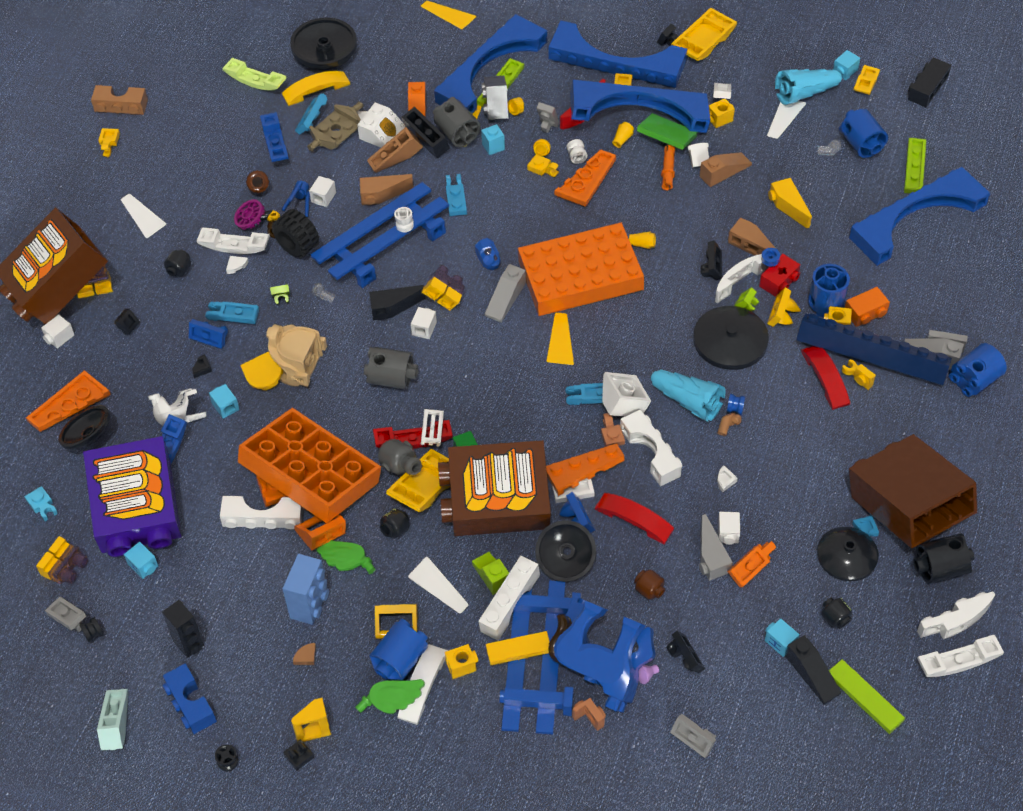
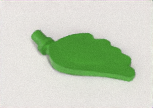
[317,540,375,574]
[355,679,425,714]

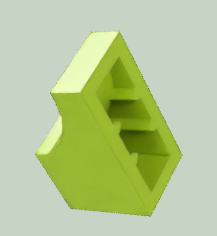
[472,552,509,595]

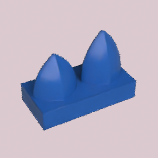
[189,319,228,349]
[559,492,595,533]

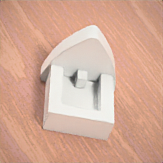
[688,143,709,168]

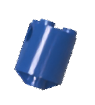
[839,109,888,158]
[808,264,850,317]
[949,343,1007,397]
[369,619,428,681]

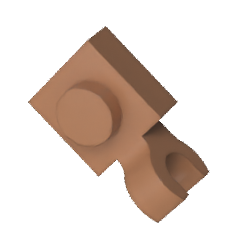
[601,413,625,447]

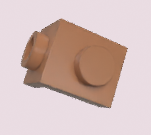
[572,698,606,731]

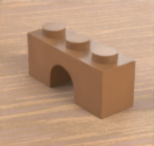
[91,85,148,115]

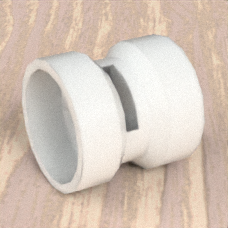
[567,139,587,164]
[394,207,414,232]

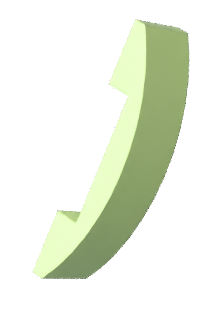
[223,58,287,90]

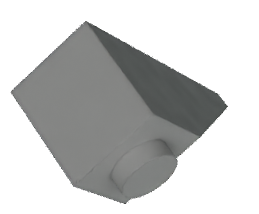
[485,264,526,322]
[905,338,964,370]
[699,514,733,581]

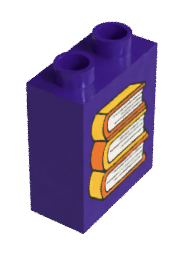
[83,436,182,557]

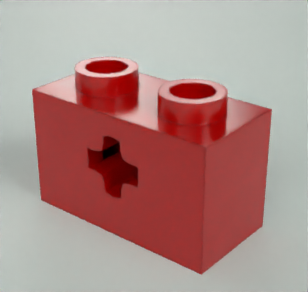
[759,254,801,297]

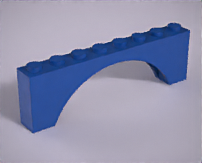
[434,14,547,114]
[549,21,688,88]
[570,80,710,133]
[849,167,990,266]

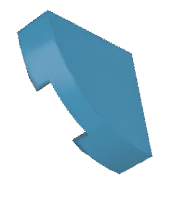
[852,516,879,536]

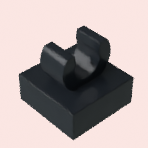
[657,23,678,46]
[114,308,140,335]
[283,739,314,771]

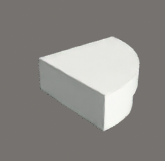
[226,256,248,274]
[717,466,738,492]

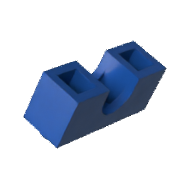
[162,663,217,734]

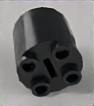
[913,533,975,584]

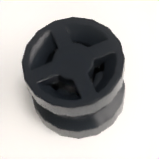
[79,617,104,643]
[215,744,239,772]

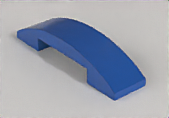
[260,112,289,162]
[161,414,187,464]

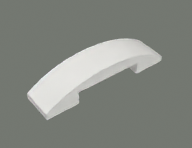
[197,228,270,254]
[715,254,769,304]
[917,635,1004,677]
[397,644,448,725]

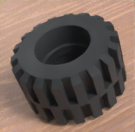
[272,209,320,258]

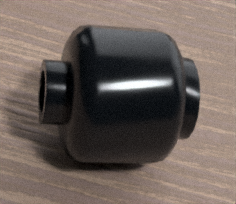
[164,250,191,277]
[380,509,409,538]
[821,597,852,629]

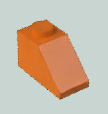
[408,82,426,117]

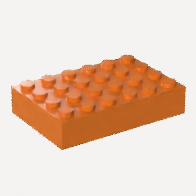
[518,222,644,316]
[238,408,381,523]

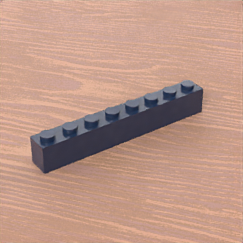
[796,313,952,385]

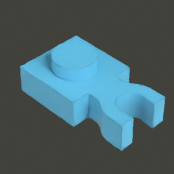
[24,486,58,521]

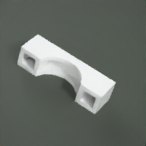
[620,409,682,487]
[220,496,304,530]
[478,556,540,641]

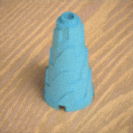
[775,69,842,105]
[651,369,726,422]

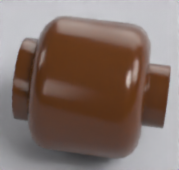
[246,170,269,193]
[634,569,665,600]

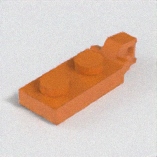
[727,541,776,588]

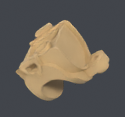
[266,324,327,387]

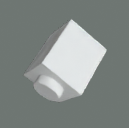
[309,176,336,207]
[411,307,437,339]
[41,314,74,349]
[718,512,740,545]

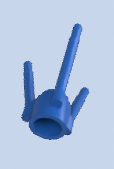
[282,181,310,218]

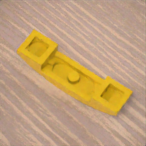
[282,71,350,106]

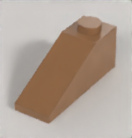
[367,127,423,173]
[700,152,752,187]
[360,174,413,205]
[728,217,776,256]

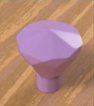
[639,665,659,684]

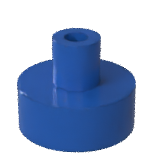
[761,248,780,267]

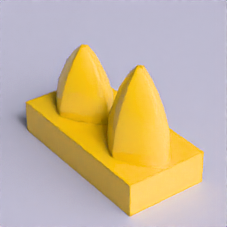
[767,288,801,327]

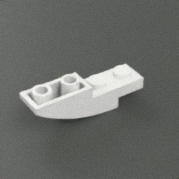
[917,592,995,639]

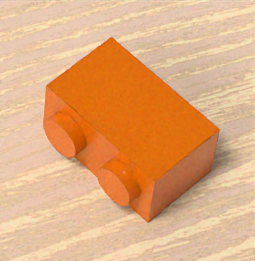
[845,287,890,327]

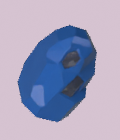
[475,238,501,270]

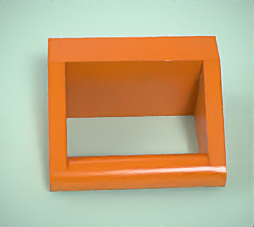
[294,515,346,551]

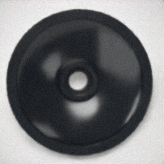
[59,405,110,449]
[535,520,596,582]
[817,527,879,581]

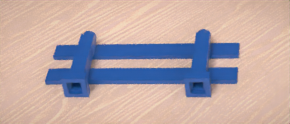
[310,182,449,288]
[500,580,581,735]

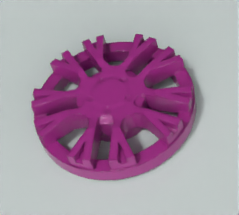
[234,199,265,230]

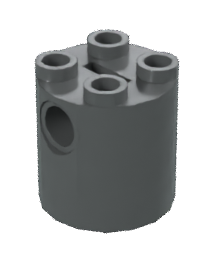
[433,97,481,147]
[364,347,418,390]

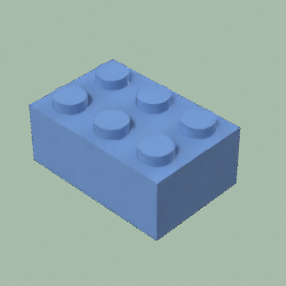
[282,554,329,625]

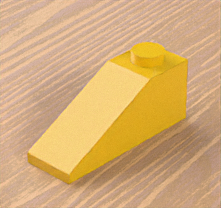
[768,178,812,228]

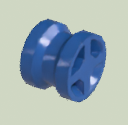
[727,394,745,415]

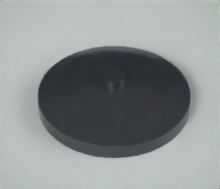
[290,17,357,69]
[693,306,769,370]

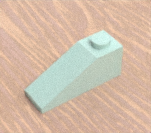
[97,689,128,750]

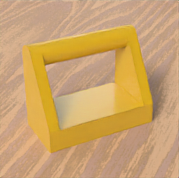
[375,604,418,639]
[291,698,331,742]

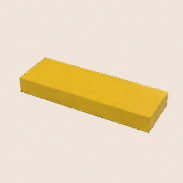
[486,631,550,666]

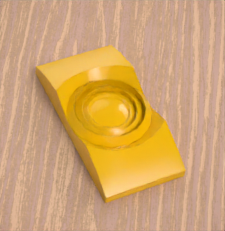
[671,8,737,61]
[386,449,450,512]

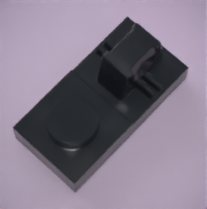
[701,240,722,280]
[666,631,705,673]

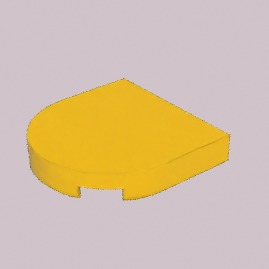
[240,351,283,390]

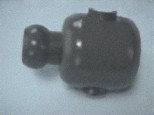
[378,439,422,475]

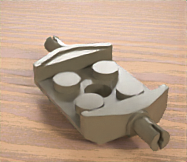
[307,101,363,151]

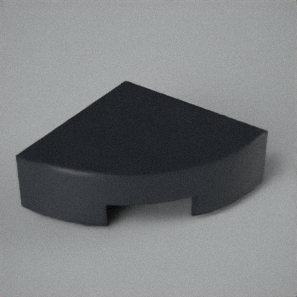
[192,354,212,378]

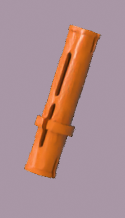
[661,145,675,190]

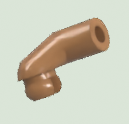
[717,413,741,436]

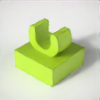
[270,284,290,305]
[734,287,759,311]

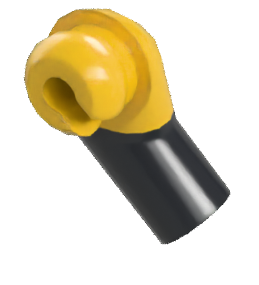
[260,210,280,221]

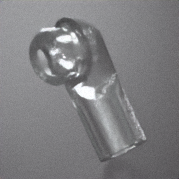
[817,140,841,155]
[312,283,335,303]

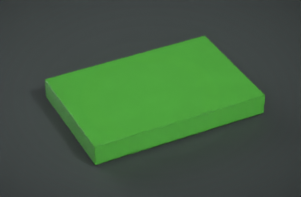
[637,113,698,150]

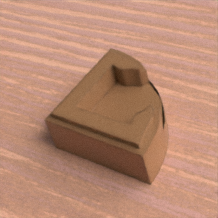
[293,643,316,665]

